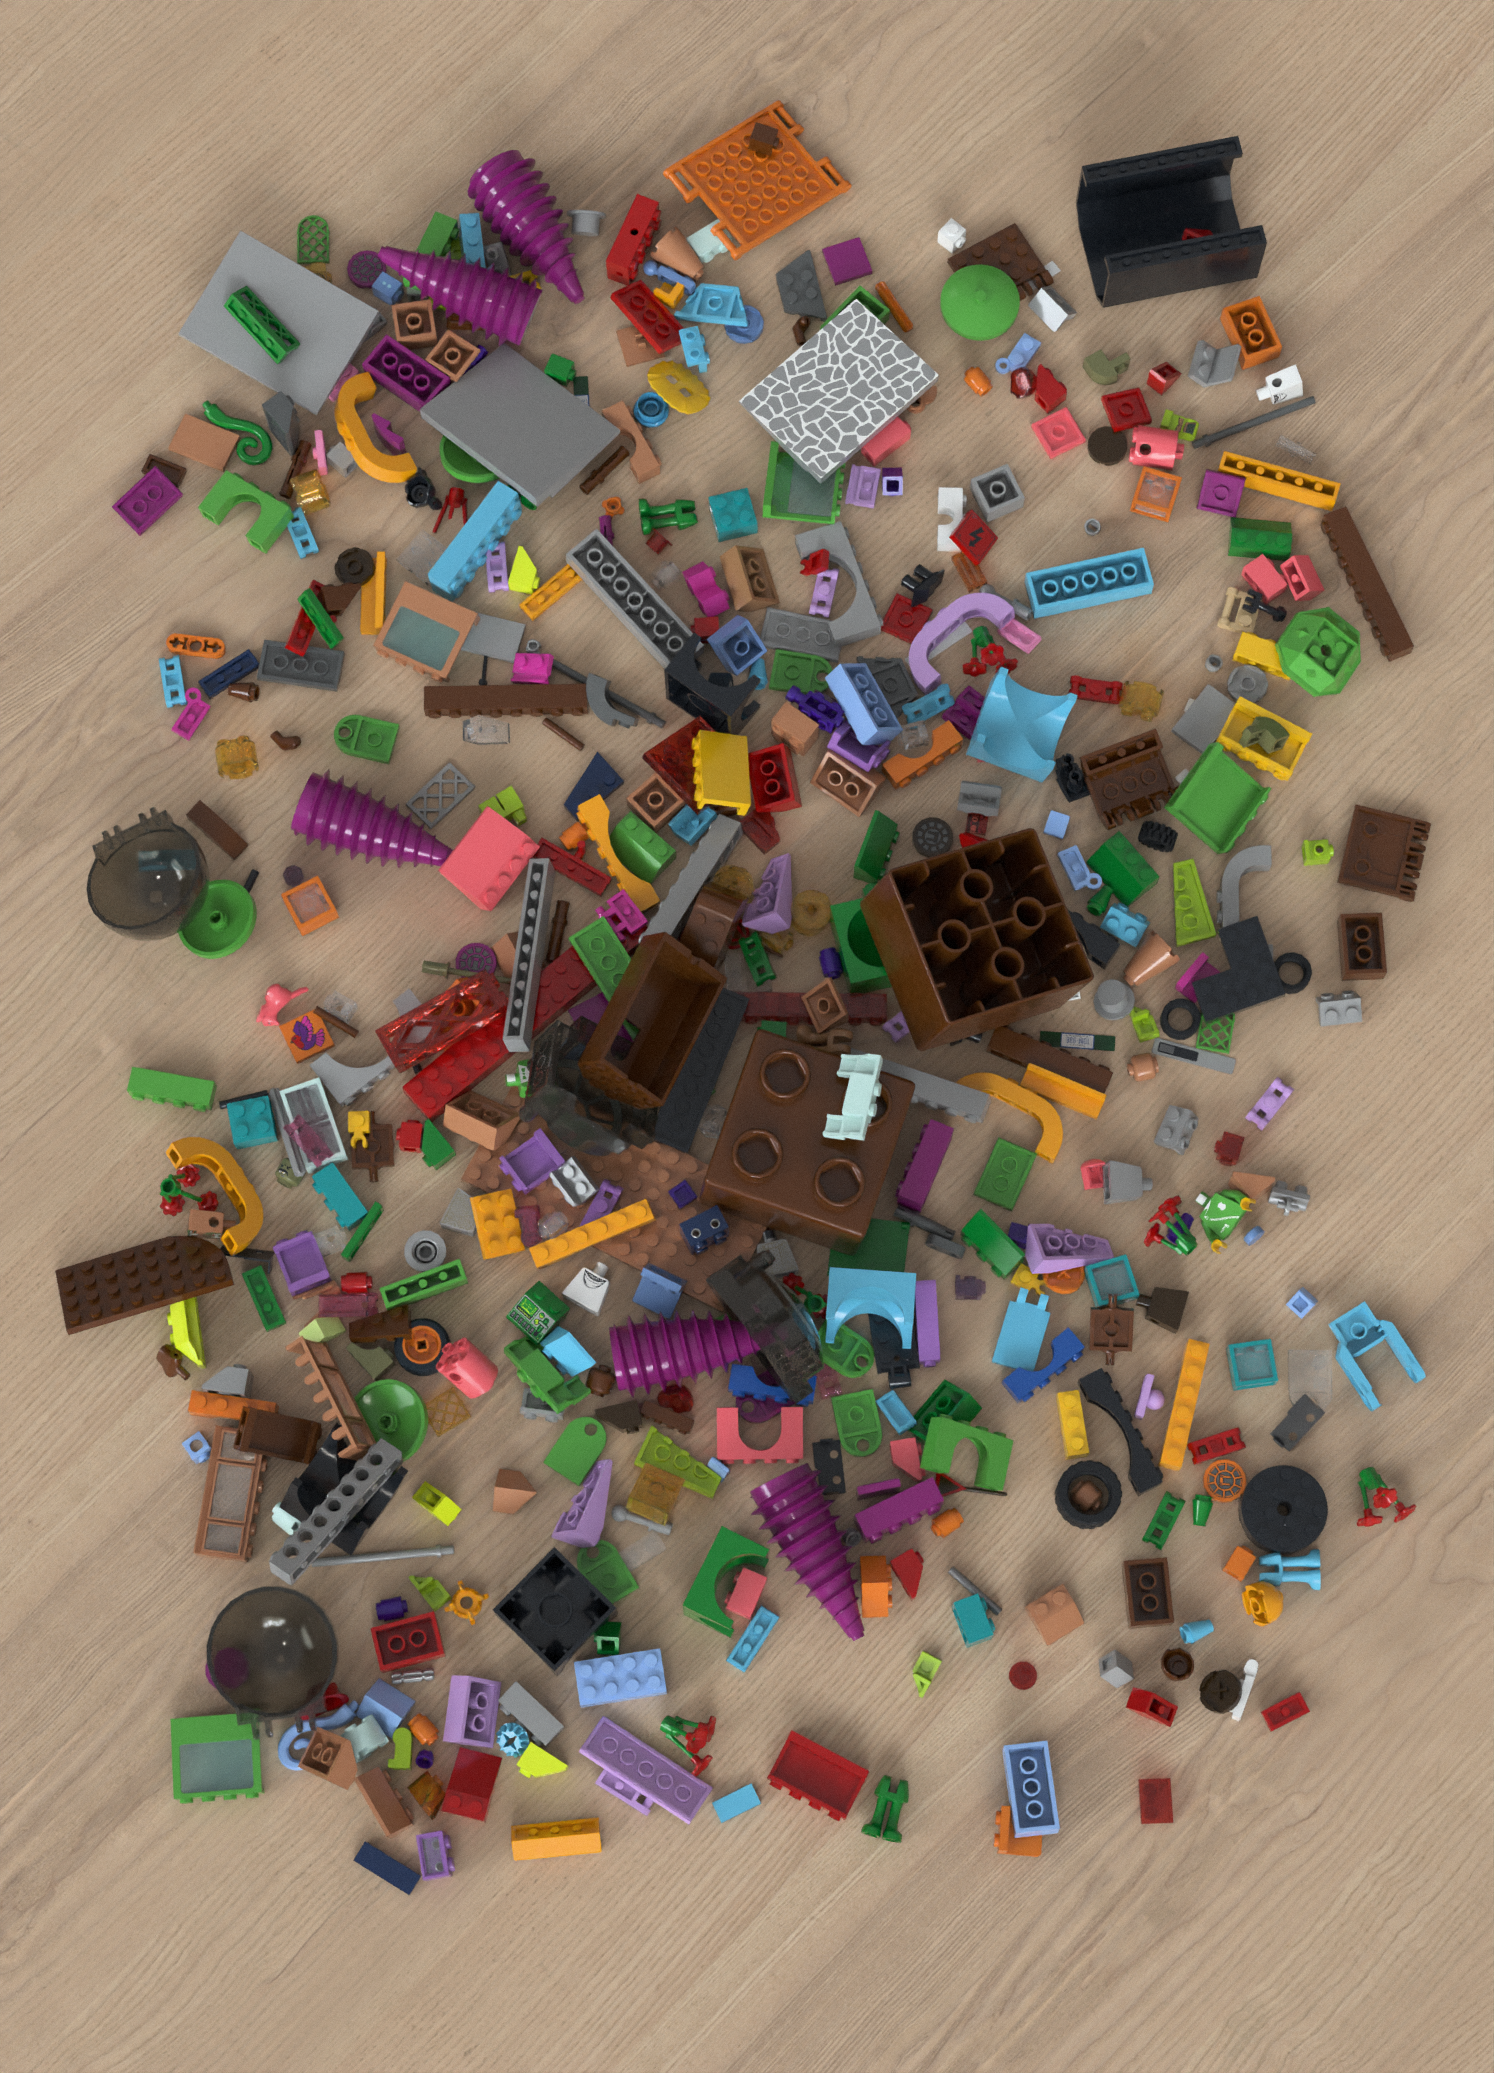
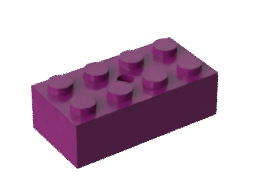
[362,334,451,412]
[895,1119,954,1212]
[854,1477,944,1544]

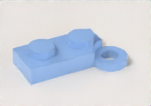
[995,333,1041,376]
[1057,845,1102,891]

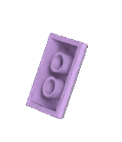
[443,1675,501,1748]

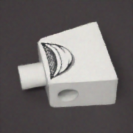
[1256,364,1303,404]
[562,1262,610,1317]

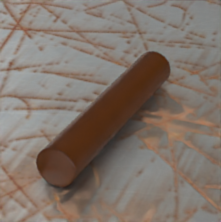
[542,718,585,751]
[313,1006,359,1038]

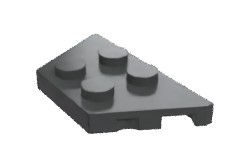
[776,250,827,322]
[856,656,918,719]

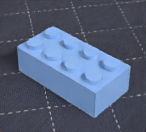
[825,663,903,745]
[574,1648,667,1708]
[1002,1741,1060,1838]

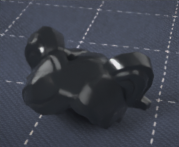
[405,467,442,510]

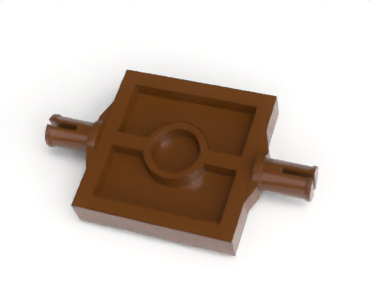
[350,1111,395,1182]
[1089,1294,1134,1366]

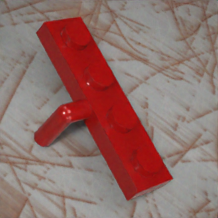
[284,579,337,657]
[533,838,612,897]

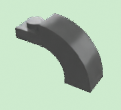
[586,673,639,729]

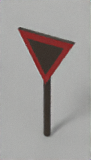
[935,1473,1007,1497]

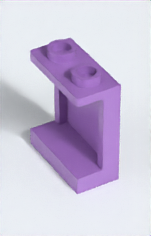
[827,720,891,772]
[499,1128,565,1195]
[272,1230,332,1297]

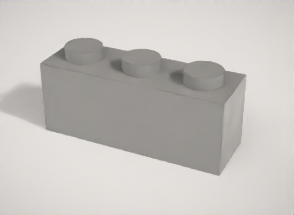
[498,1681,564,1747]

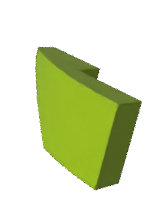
[1129,1006,1160,1043]
[408,1575,452,1611]
[912,1650,942,1698]

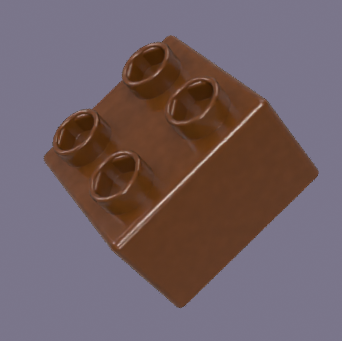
[860,828,1094,1051]
[699,1029,915,1256]

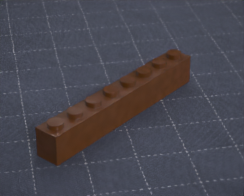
[1320,506,1414,662]
[424,684,588,719]

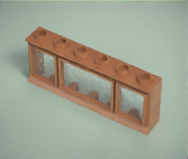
[285,1336,376,1461]
[193,1425,268,1562]

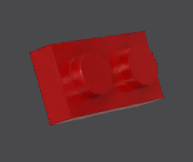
[1260,1692,1310,1732]

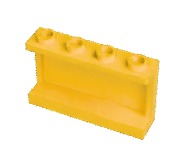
[1215,696,1312,781]
[692,730,751,816]

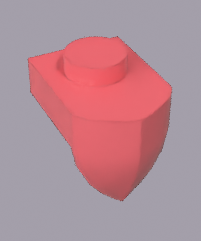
[1080,1159,1106,1190]

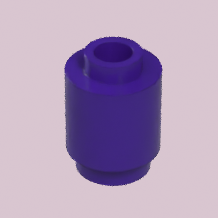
[819,947,844,980]
[376,1596,408,1622]

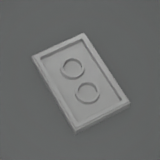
[461,612,526,663]
[1171,684,1235,754]

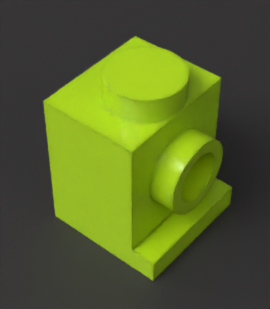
[1301,839,1334,866]

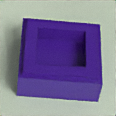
[668,1180,697,1210]

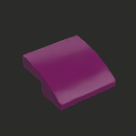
[372,413,406,456]
[941,685,985,741]

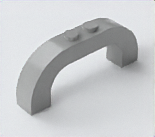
[1216,845,1273,958]

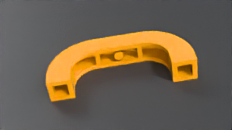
[334,372,417,483]
[955,1072,1063,1164]
[166,1137,263,1256]

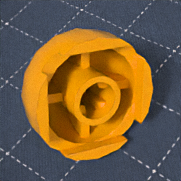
[1242,1581,1283,1626]

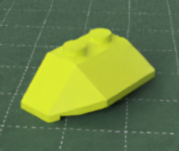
[167,1297,206,1369]

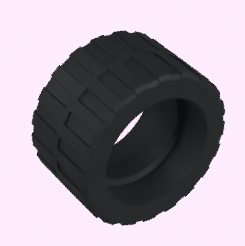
[1055,1460,1122,1529]

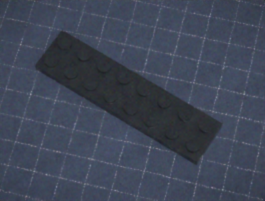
[648,988,750,1154]

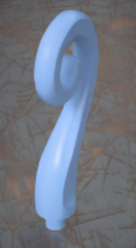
[278,1700,360,1771]

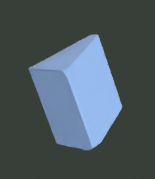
[1043,810,1070,839]
[1286,1287,1318,1319]
[707,1457,731,1482]

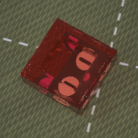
[965,812,989,836]

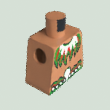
[187,1209,236,1239]

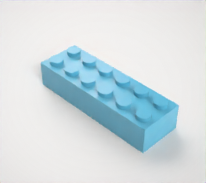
[428,481,522,602]
[1024,548,1154,619]

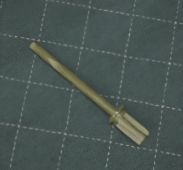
[422,960,512,984]

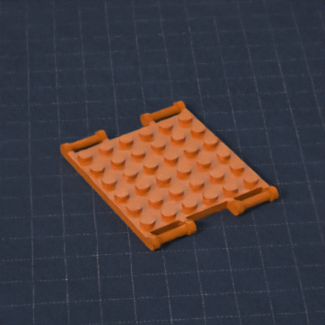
[663,100,852,261]

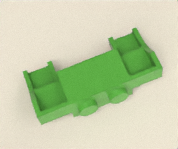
[504,1336,591,1414]

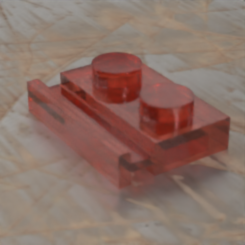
[1138,1778,1173,1824]

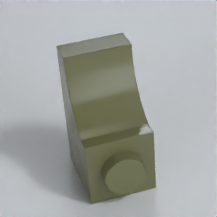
[346,1342,395,1381]

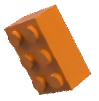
[1220,296,1282,370]

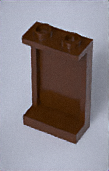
[233,1406,322,1465]

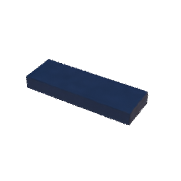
[198,649,259,699]
[353,1841,421,1895]

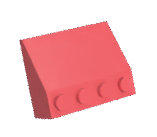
[438,806,540,911]

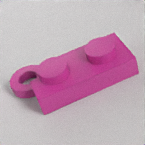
[171,688,211,741]

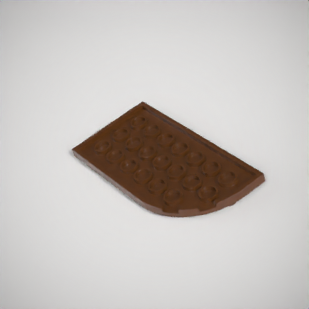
[55,1236,234,1335]

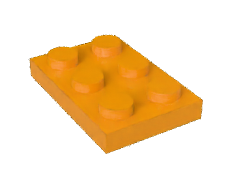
[470,1188,525,1260]

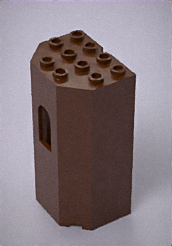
[578,932,728,1110]

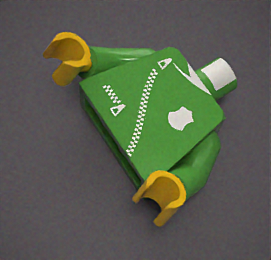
[1195,1189,1256,1254]

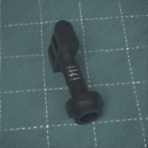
[1242,589,1287,622]

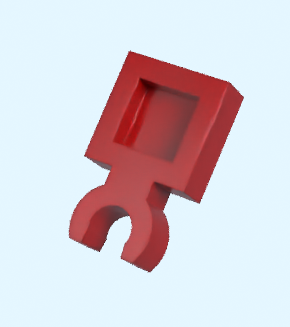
[800,548,829,576]

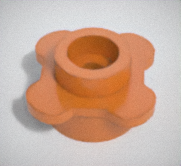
[602,496,625,518]

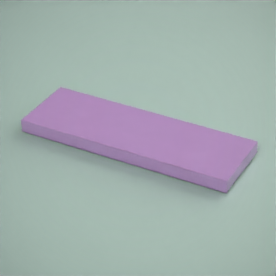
[579,1716,713,1824]

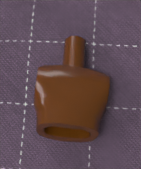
[156,1344,191,1380]

